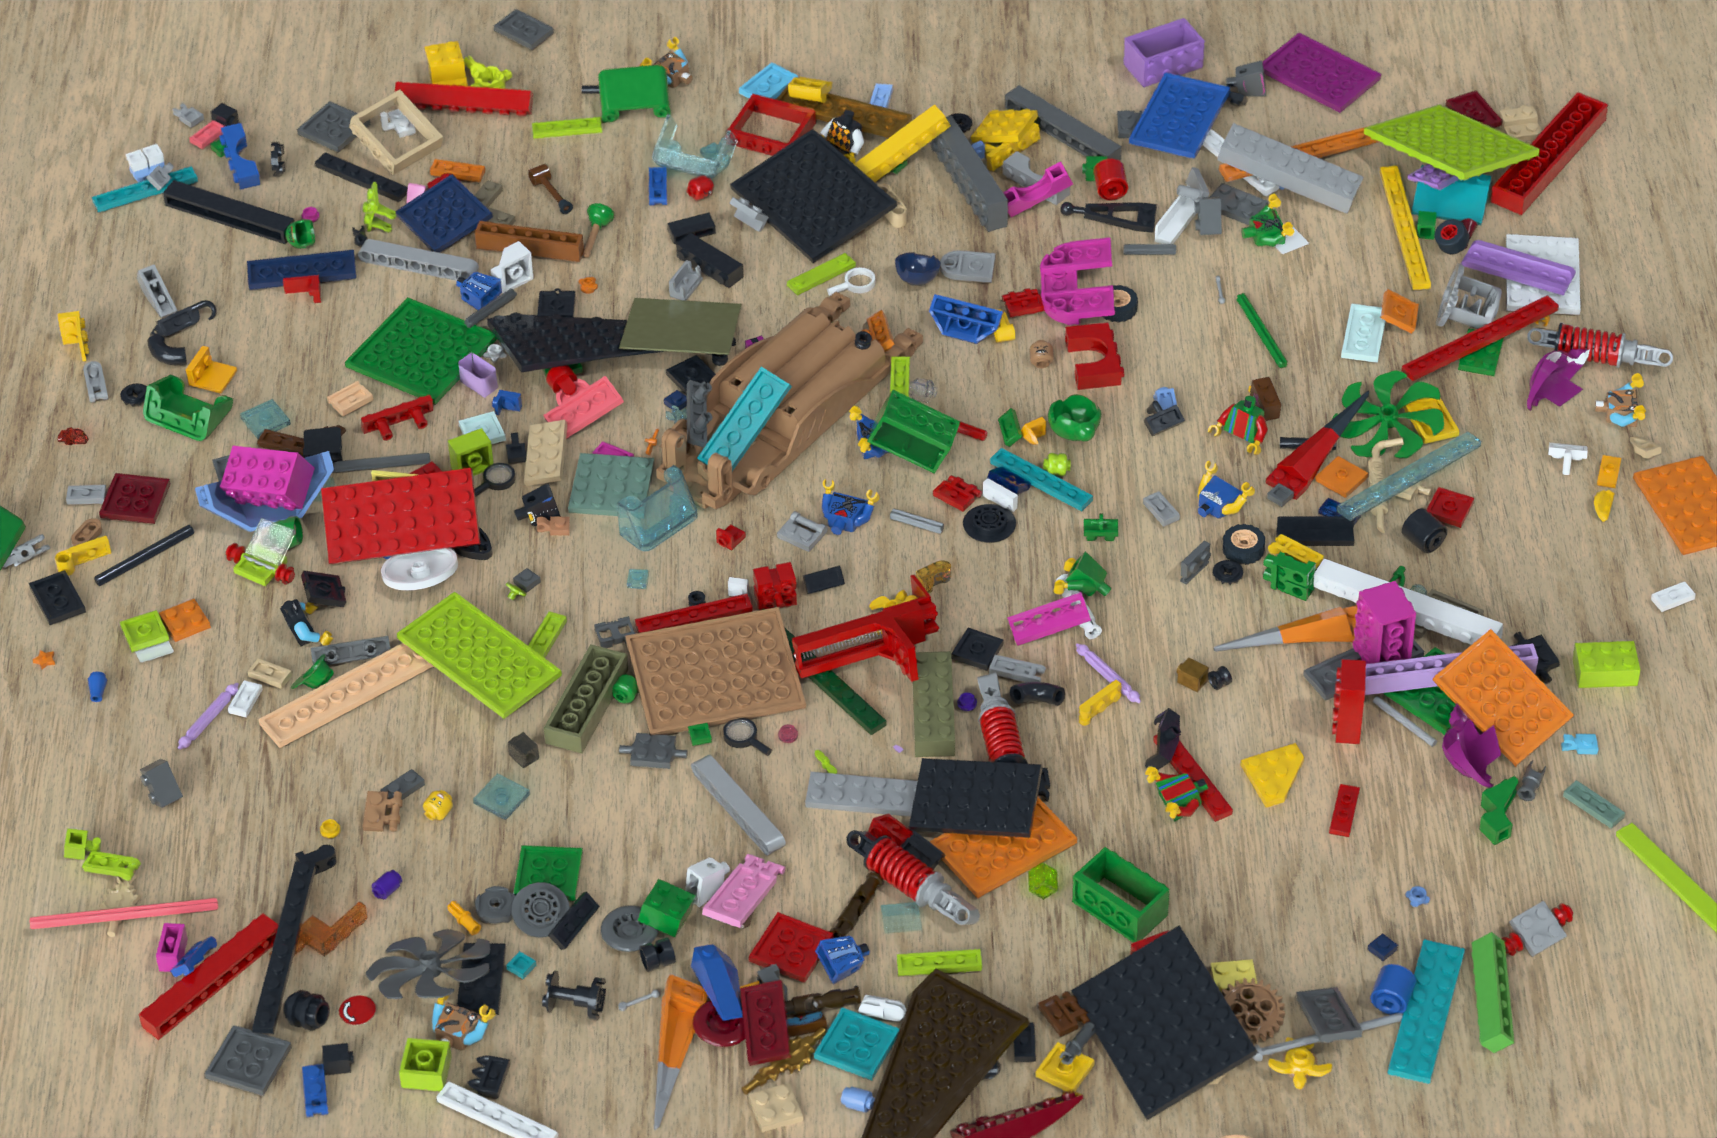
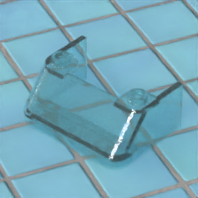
[652,114,737,179]

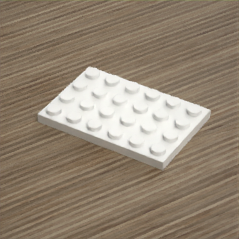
[1506,234,1580,315]

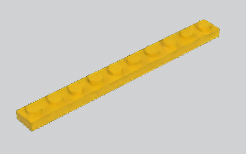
[1380,166,1431,290]

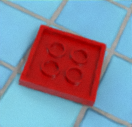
[749,912,834,983]

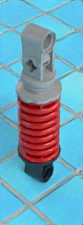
[1527,322,1674,368]
[977,673,1028,764]
[846,830,980,925]

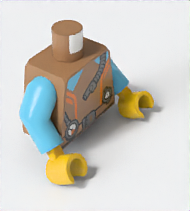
[640,36,692,88]
[1595,373,1646,427]
[432,995,495,1051]

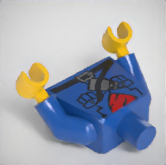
[849,406,890,459]
[822,479,880,535]

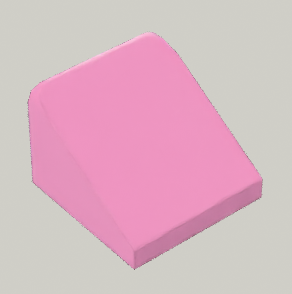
[407,183,426,203]

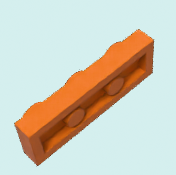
[430,159,485,182]

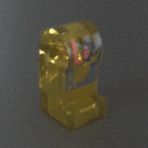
[916,560,951,593]

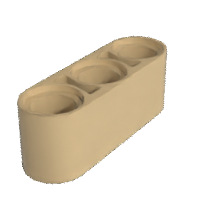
[878,183,907,228]

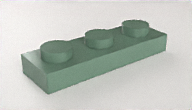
[1563,780,1625,829]

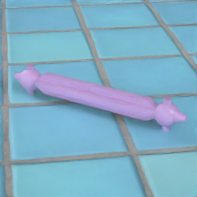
[1076,643,1141,703]
[178,683,239,750]

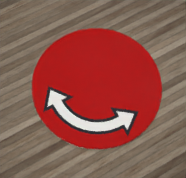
[339,995,376,1025]

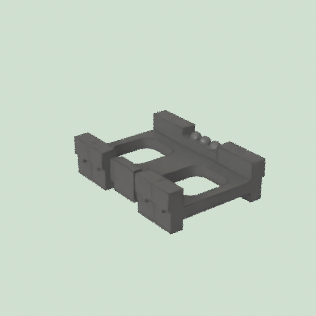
[594,616,635,648]

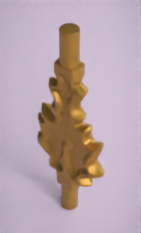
[742,1027,827,1095]

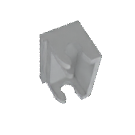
[669,260,703,301]

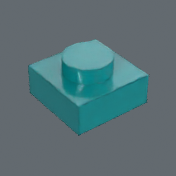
[506,951,537,979]

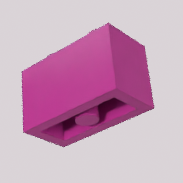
[156,923,188,972]

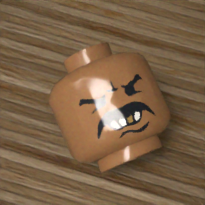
[1029,340,1054,368]

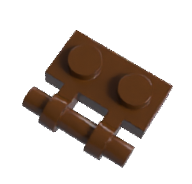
[1038,991,1091,1037]

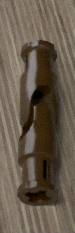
[829,872,884,938]
[785,985,861,1016]

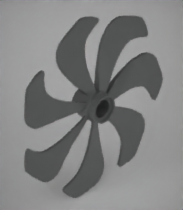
[365,929,490,999]

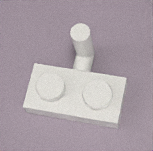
[380,109,416,138]
[1548,443,1587,475]

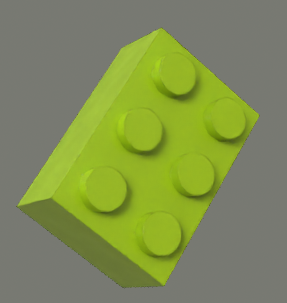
[1572,641,1640,688]

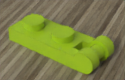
[82,851,141,881]

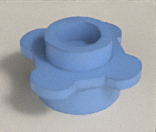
[1406,886,1430,907]

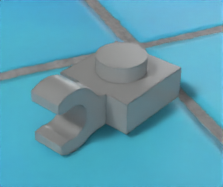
[146,162,174,191]

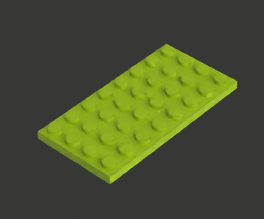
[397,592,562,719]

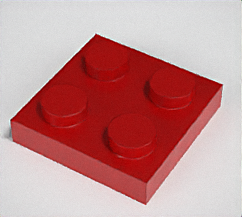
[1426,487,1474,528]

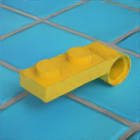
[55,535,111,576]

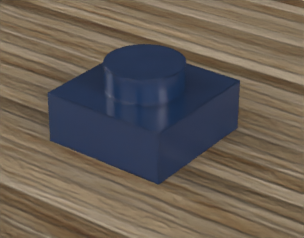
[664,390,687,413]
[1368,933,1398,962]

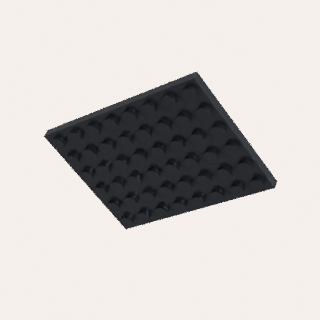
[730,129,897,263]
[1071,925,1259,1120]

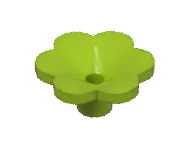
[505,582,527,600]

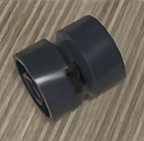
[639,937,676,972]

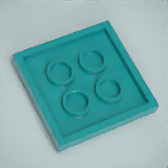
[814,1007,900,1081]

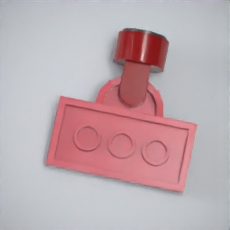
[543,365,624,439]

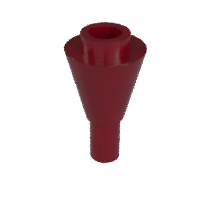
[1461,218,1478,249]

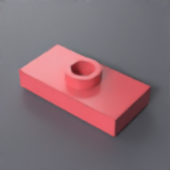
[189,120,225,149]

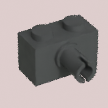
[1194,196,1222,235]
[139,759,183,808]

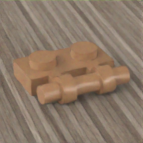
[362,791,403,832]

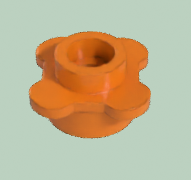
[578,277,598,294]

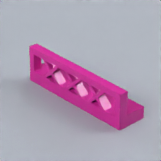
[1007,592,1091,646]

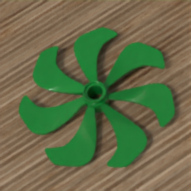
[1332,370,1444,458]

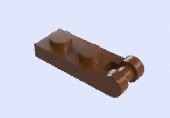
[257,429,304,458]

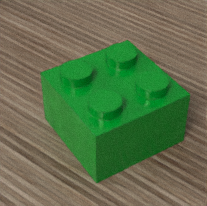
[638,879,696,938]

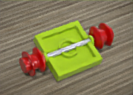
[226,543,295,586]

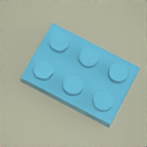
[739,62,798,99]

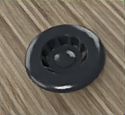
[963,504,1016,543]

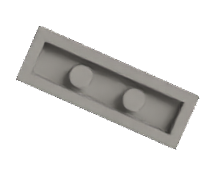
[1177,167,1210,202]

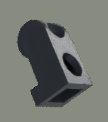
[295,844,337,875]

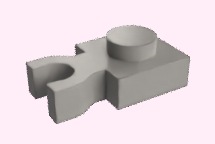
[173,103,204,128]

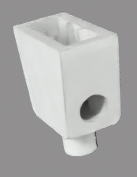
[685,858,730,907]

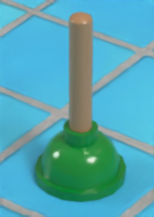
[583,203,615,258]

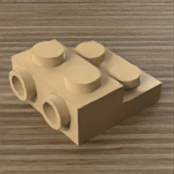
[1499,105,1542,141]

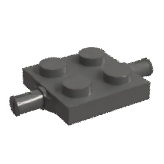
[619,733,688,769]

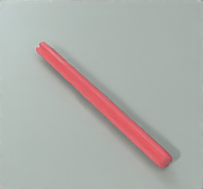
[29,898,218,929]

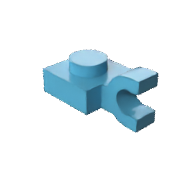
[1561,734,1599,755]

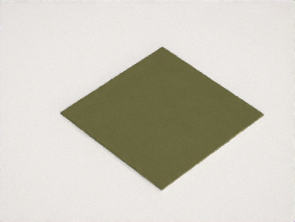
[619,298,742,355]

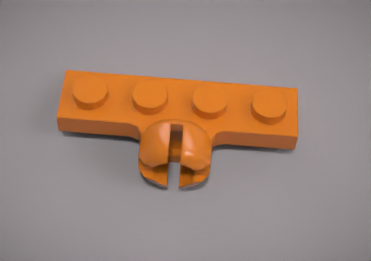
[862,310,894,352]

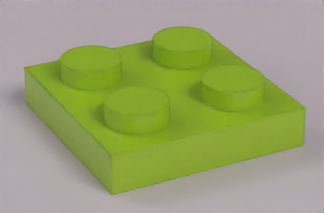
[120,610,169,652]

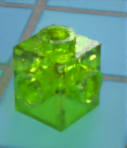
[1028,862,1058,900]

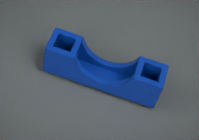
[219,123,260,190]

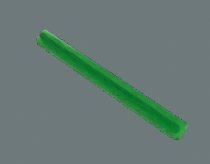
[1237,293,1288,369]

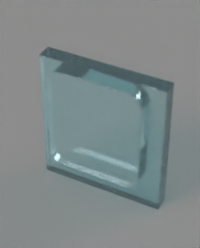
[881,902,922,934]

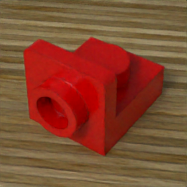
[716,524,746,551]

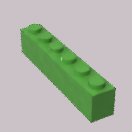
[1472,932,1515,1053]

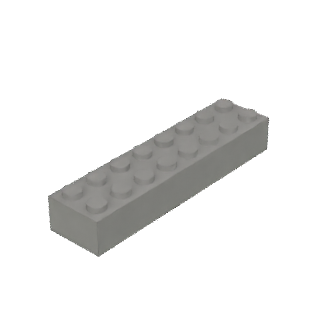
[1217,123,1363,214]

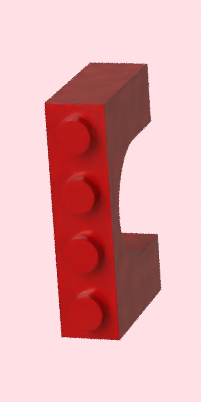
[1065,322,1124,390]

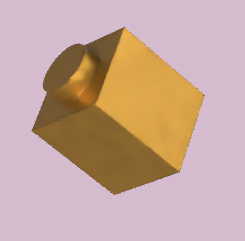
[1176,657,1209,692]

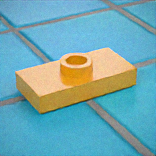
[1597,455,1621,488]

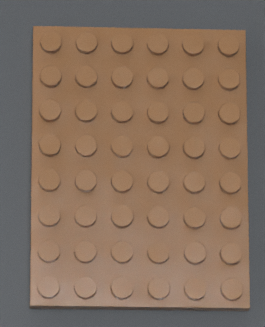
[625,607,806,736]

